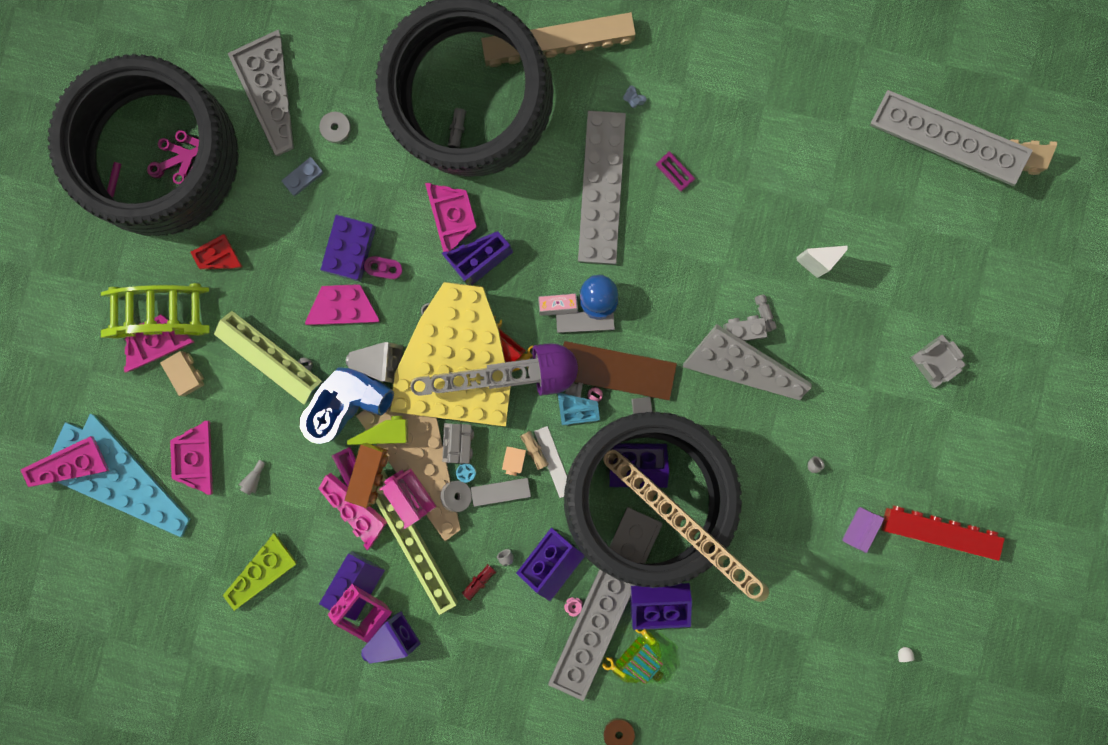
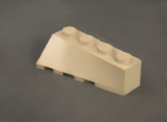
[1010,139,1057,175]

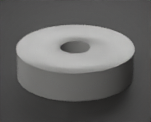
[319,112,351,143]
[440,481,472,512]

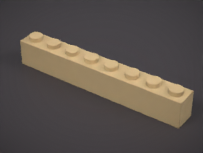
[481,12,635,67]

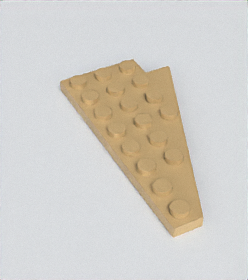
[356,406,461,541]

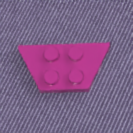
[425,183,477,252]
[305,284,380,325]
[124,315,195,373]
[170,421,213,495]

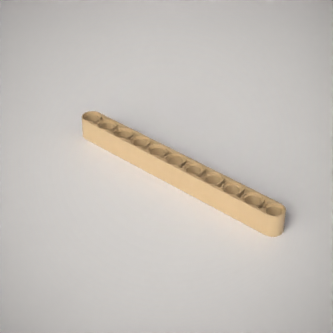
[604,450,769,602]

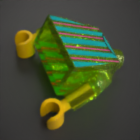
[602,629,663,684]

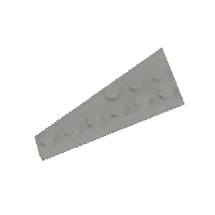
[228,29,294,156]
[683,324,811,400]

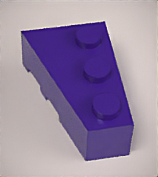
[442,231,513,285]

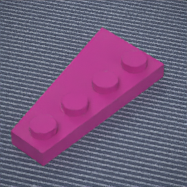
[20,436,109,487]
[318,472,387,550]

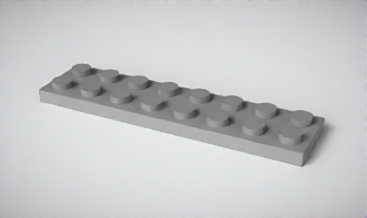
[870,90,1033,186]
[578,111,626,265]

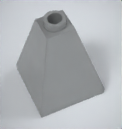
[346,342,403,383]

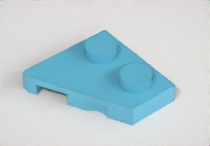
[558,393,600,425]

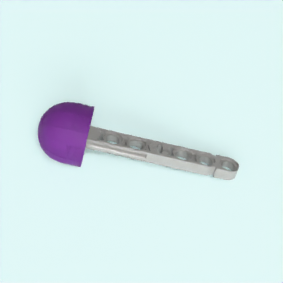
[410,344,578,396]

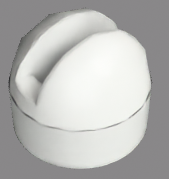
[898,647,915,662]

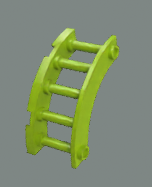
[101,283,209,339]

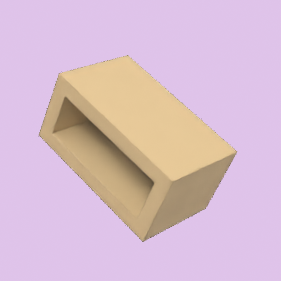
[160,351,204,396]

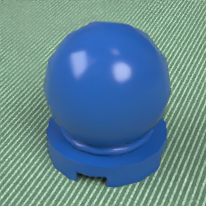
[580,274,618,320]

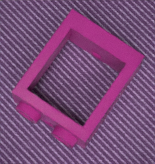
[328,584,392,643]

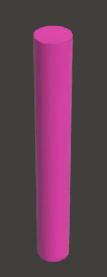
[107,162,122,197]

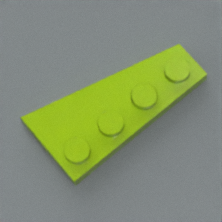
[223,533,298,611]

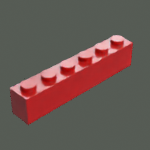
[881,506,1005,561]

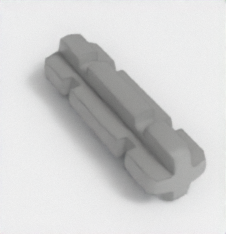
[755,294,776,332]

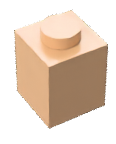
[502,446,526,476]

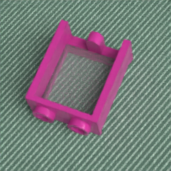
[379,468,436,529]

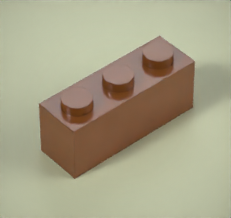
[344,443,389,508]

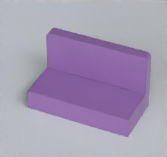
[842,507,884,553]

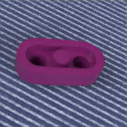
[364,256,403,280]

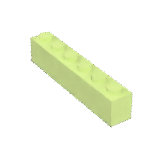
[214,311,322,405]

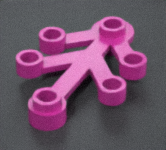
[147,131,199,185]

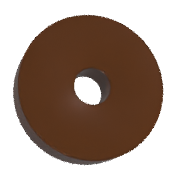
[603,718,635,745]

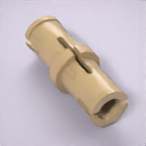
[520,431,549,470]

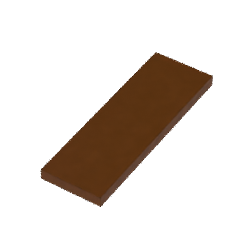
[563,341,677,401]

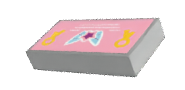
[538,293,578,316]

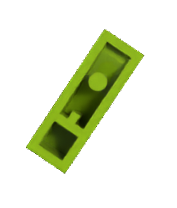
[347,416,408,445]

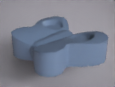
[623,85,647,108]

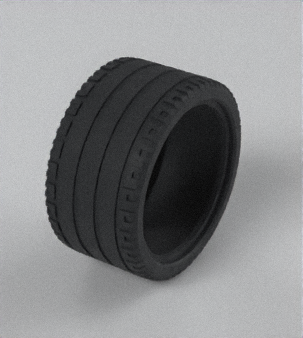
[375,0,554,177]
[48,54,239,236]
[564,412,742,588]

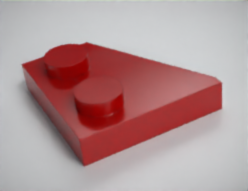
[190,234,243,270]

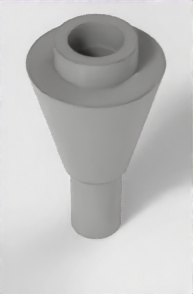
[239,460,266,495]

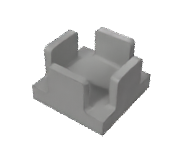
[910,334,965,388]

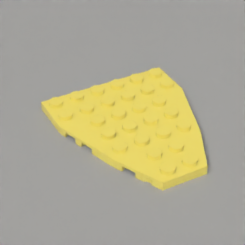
[391,282,511,426]

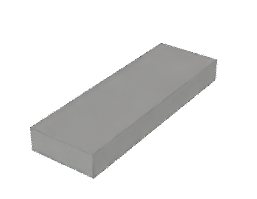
[556,312,614,333]
[471,478,531,506]

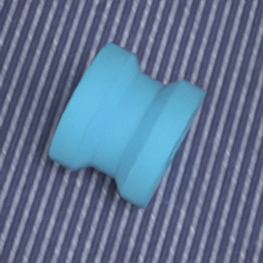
[456,463,476,482]

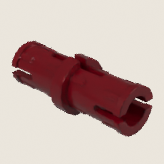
[461,564,496,601]

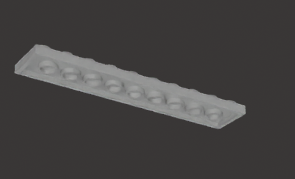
[548,507,663,701]

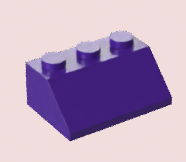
[609,443,669,488]
[516,528,585,601]
[319,551,385,621]

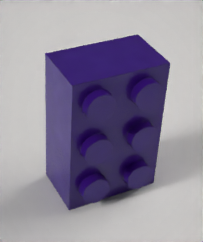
[320,215,376,282]
[631,583,692,630]

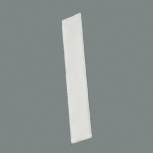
[534,426,567,498]

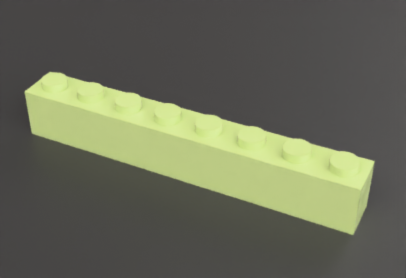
[376,469,458,615]

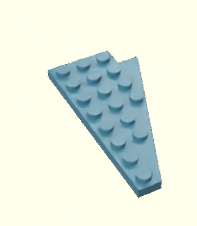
[50,414,190,537]

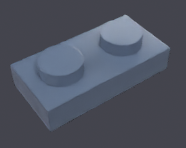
[282,157,324,197]

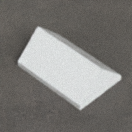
[797,246,848,278]

